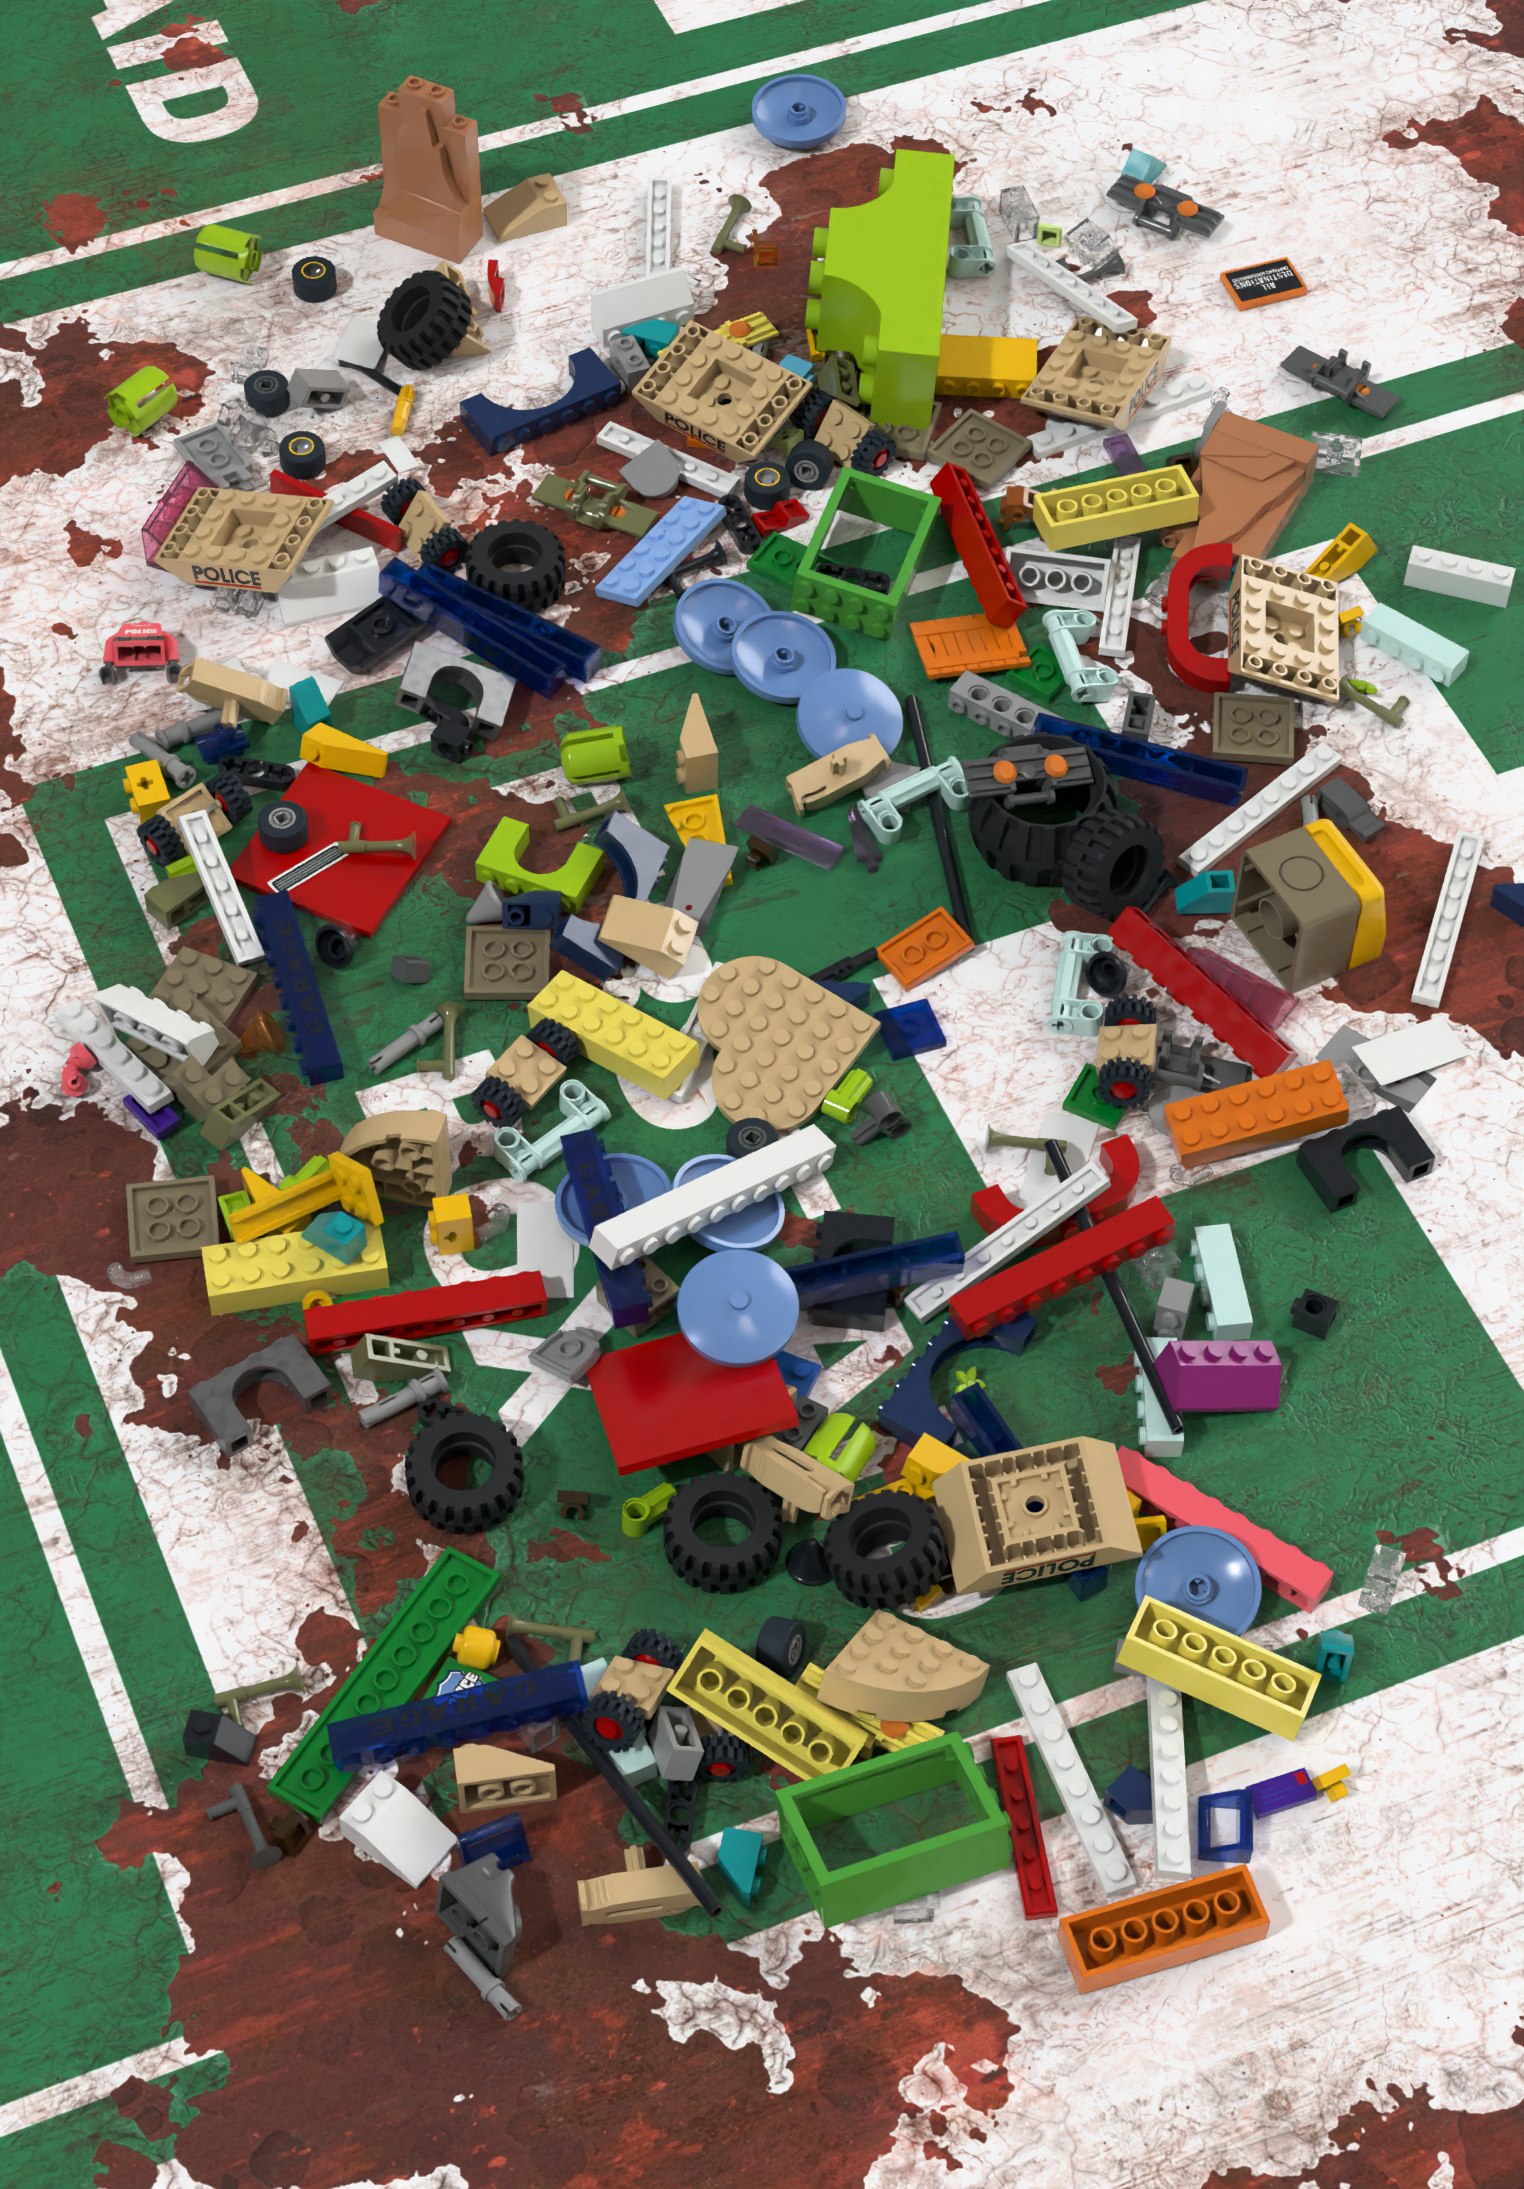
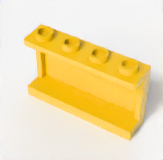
[935,334,1037,398]

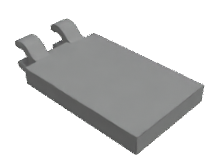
[173,422,255,491]

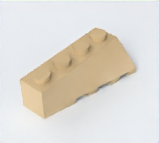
[432,261,490,358]

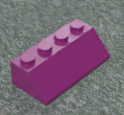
[1154,1341,1282,1412]

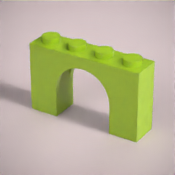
[475,816,604,915]

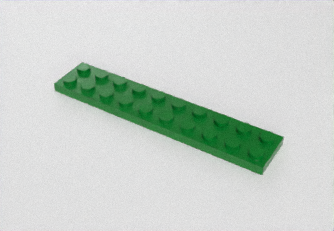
[266,1545,501,1824]

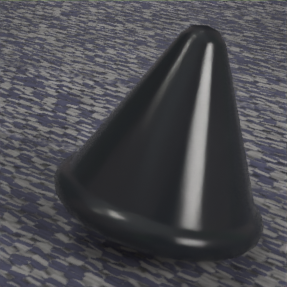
[315,924,362,969]
[1086,951,1131,998]
[785,1538,832,1587]

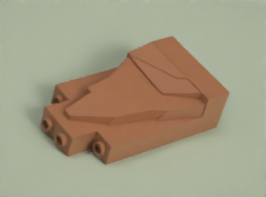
[373,75,483,265]
[1158,411,1319,591]

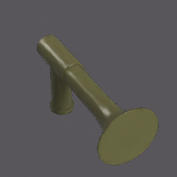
[711,194,752,255]
[1339,674,1410,729]
[553,787,631,832]
[338,821,417,860]
[417,1002,465,1081]
[985,1124,1067,1176]
[505,1608,595,1670]
[214,1662,305,1728]

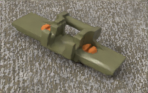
[532,469,658,538]

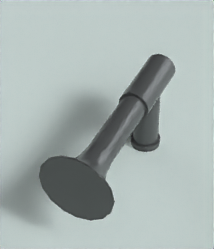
[1056,250,1125,282]
[205,1783,282,1869]

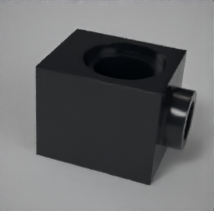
[430,717,474,764]
[1290,1288,1339,1340]

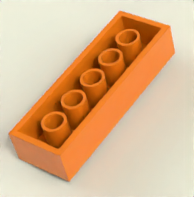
[1163,1059,1349,1170]
[1057,1863,1271,1995]

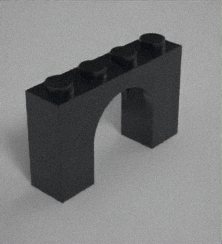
[1296,1106,1435,1214]
[807,1211,895,1332]

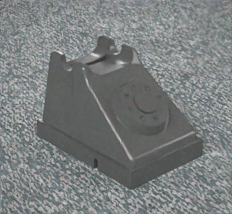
[434,1853,522,1978]

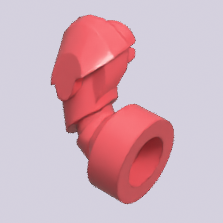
[61,1041,98,1097]

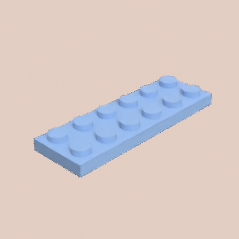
[595,496,727,607]

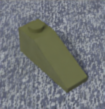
[817,354,860,407]
[144,867,230,930]
[200,1078,282,1151]
[350,1333,451,1382]

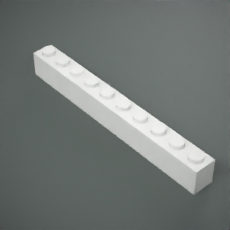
[589,1124,837,1270]

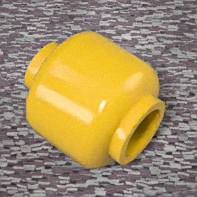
[452,1625,501,1670]

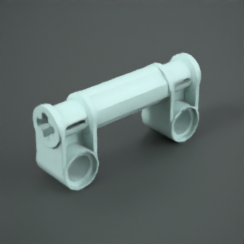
[948,195,997,278]
[1042,609,1119,703]
[857,756,969,845]
[1047,931,1114,1037]
[494,1079,611,1183]

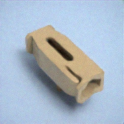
[176,657,289,730]
[785,732,891,818]
[740,1435,855,1523]
[577,1845,704,1927]

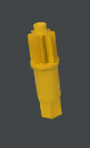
[390,384,416,436]

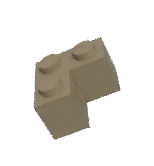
[161,1055,251,1123]

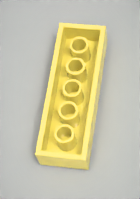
[1033,464,1199,551]
[527,970,700,1101]
[201,1221,390,1316]
[1116,1595,1322,1742]
[666,1628,869,1781]

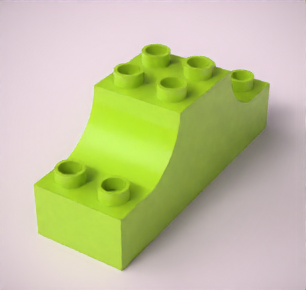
[805,149,955,429]

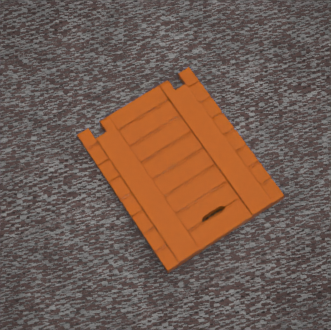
[909,613,1031,680]

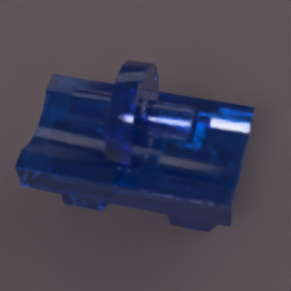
[194,723,250,766]

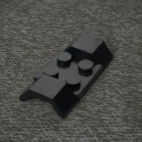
[325,582,439,673]

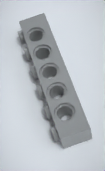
[948,670,1103,758]

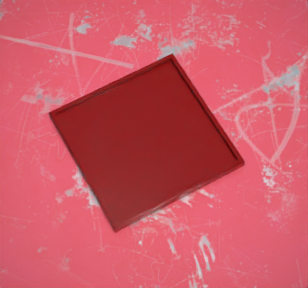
[230,762,452,938]
[586,1332,800,1476]

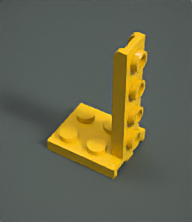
[227,1151,385,1244]

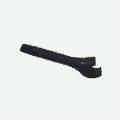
[337,346,402,396]

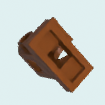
[999,485,1058,543]

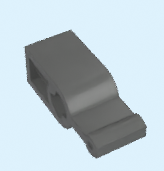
[1317,776,1385,842]

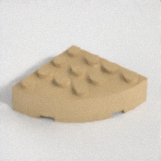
[339,1109,452,1208]
[816,1609,991,1722]

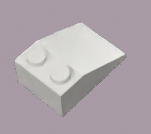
[339,1770,459,1889]

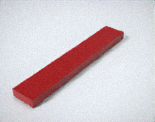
[270,469,403,553]
[990,1735,1058,1921]

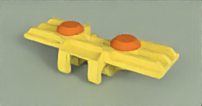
[657,311,779,358]
[795,1662,945,1760]

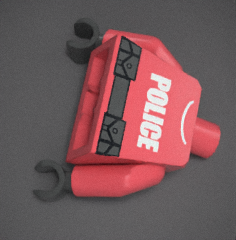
[99,621,182,685]

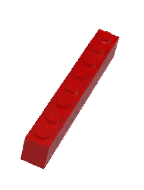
[929,462,1028,629]
[1107,906,1299,1078]
[948,1195,1175,1341]
[303,1270,548,1356]

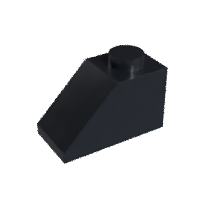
[183,1709,257,1767]

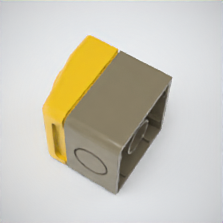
[1230,819,1387,995]

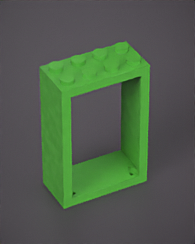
[789,466,942,641]
[775,1731,1013,1929]

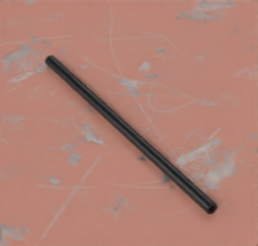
[905,695,975,953]
[1044,1139,1186,1435]
[503,1636,724,1918]

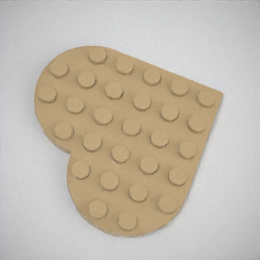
[697,956,881,1132]

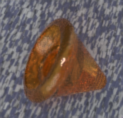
[239,1009,285,1052]

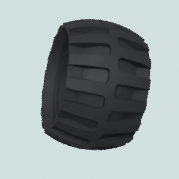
[968,732,1117,887]

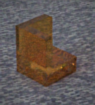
[752,229,778,267]

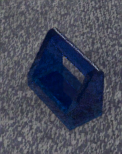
[1198,1789,1253,1864]
[456,1811,531,1870]

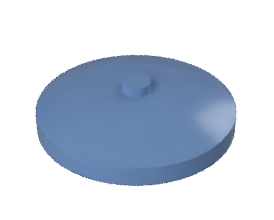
[752,74,846,148]
[673,578,772,675]
[730,611,836,704]
[796,668,903,760]
[555,1153,671,1247]
[670,1154,785,1252]
[677,1249,799,1368]
[1135,1525,1262,1637]

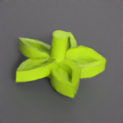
[1348,678,1378,694]
[955,1366,986,1403]

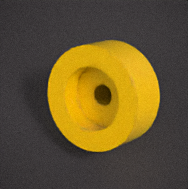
[302,1290,333,1310]

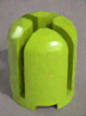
[193,224,263,284]
[104,366,178,437]
[560,725,631,786]
[802,1413,876,1483]

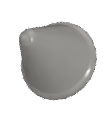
[466,880,506,924]

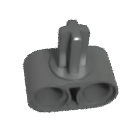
[851,1090,912,1146]

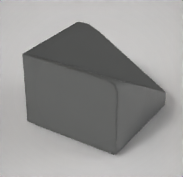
[390,954,431,983]

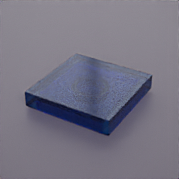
[873,998,947,1061]

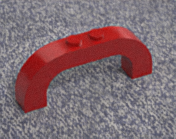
[1161,543,1233,694]
[970,1134,1140,1248]

